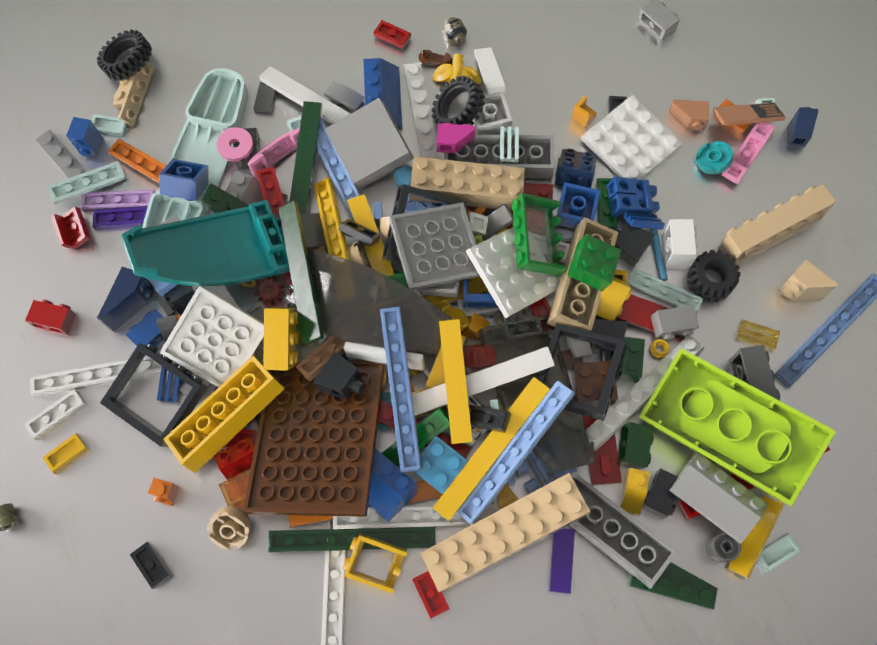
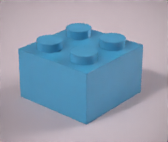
[414,436,468,494]

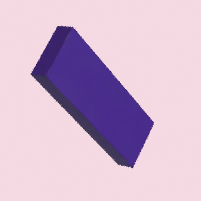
[92,206,148,230]
[549,528,575,594]

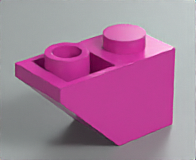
[436,123,475,153]

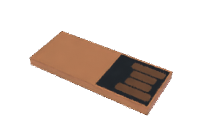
[713,102,786,126]

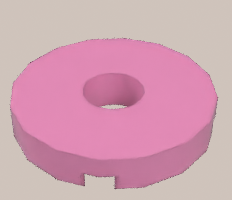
[216,127,254,162]

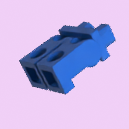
[607,176,660,217]

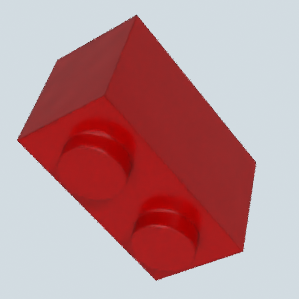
[25,299,76,335]

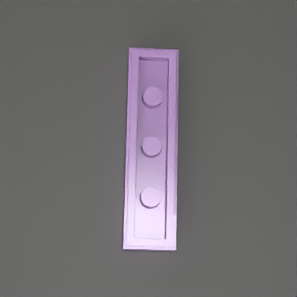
[81,190,156,212]

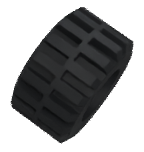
[687,250,741,302]

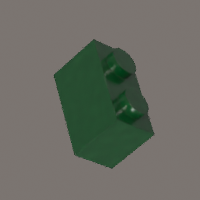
[618,337,645,383]
[617,422,654,470]

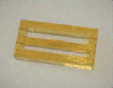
[736,319,780,350]

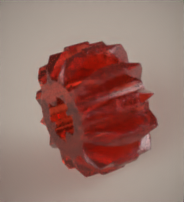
[254,275,286,306]
[463,344,497,368]

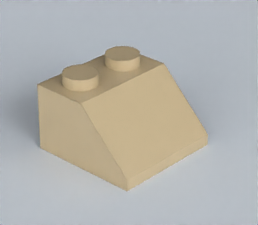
[779,260,838,301]

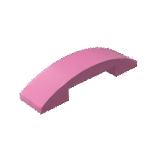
[722,122,775,184]
[248,128,300,179]

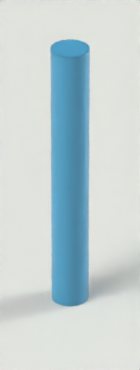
[650,229,668,281]

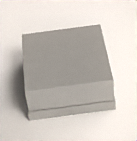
[325,98,414,189]

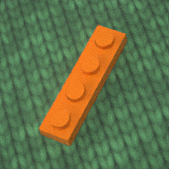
[107,138,166,183]

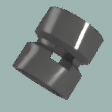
[706,533,741,563]

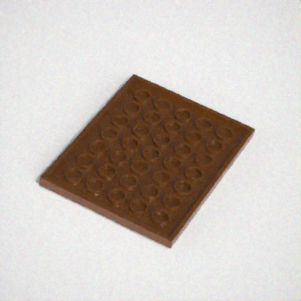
[243,360,385,517]

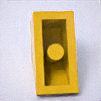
[620,468,650,516]

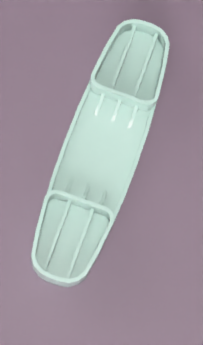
[143,68,248,228]

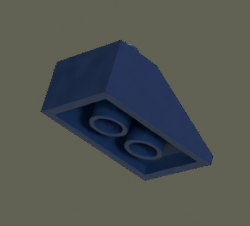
[97,267,154,332]

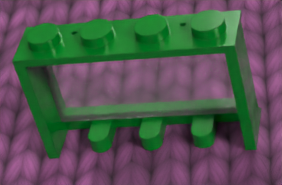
[512,193,567,278]

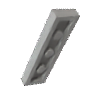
[36,129,87,178]

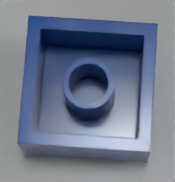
[159,159,209,201]
[556,182,601,229]

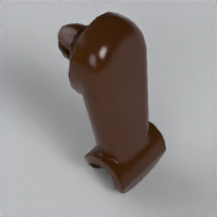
[418,50,452,66]

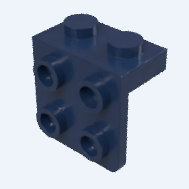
[555,148,597,188]

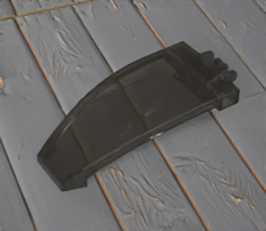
[282,249,452,356]
[478,306,594,474]

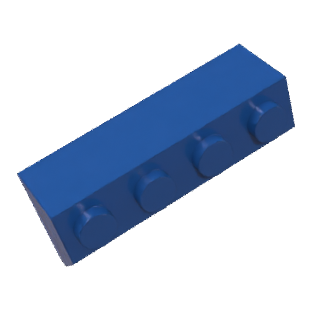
[363,58,403,129]
[369,448,417,522]

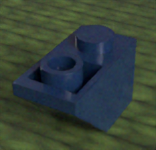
[787,107,818,147]

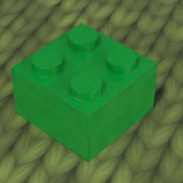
[567,234,621,291]

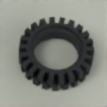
[97,29,152,81]
[431,76,485,126]

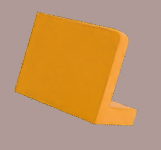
[572,96,597,128]
[461,312,490,341]

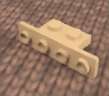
[112,61,154,127]

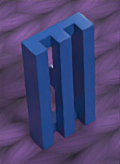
[623,212,665,230]
[157,363,181,402]

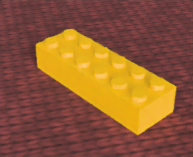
[164,356,285,473]

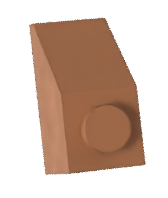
[669,99,709,130]

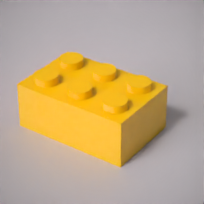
[263,307,299,370]

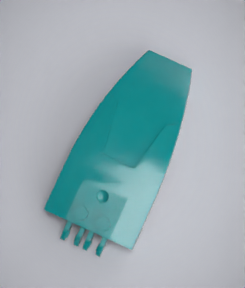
[121,200,290,286]

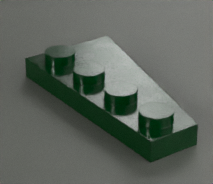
[201,183,249,213]
[629,562,718,610]

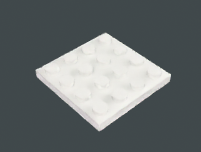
[581,95,682,180]
[466,227,559,319]
[160,285,264,388]

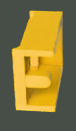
[342,533,407,594]

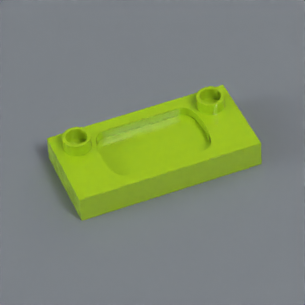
[639,348,836,508]

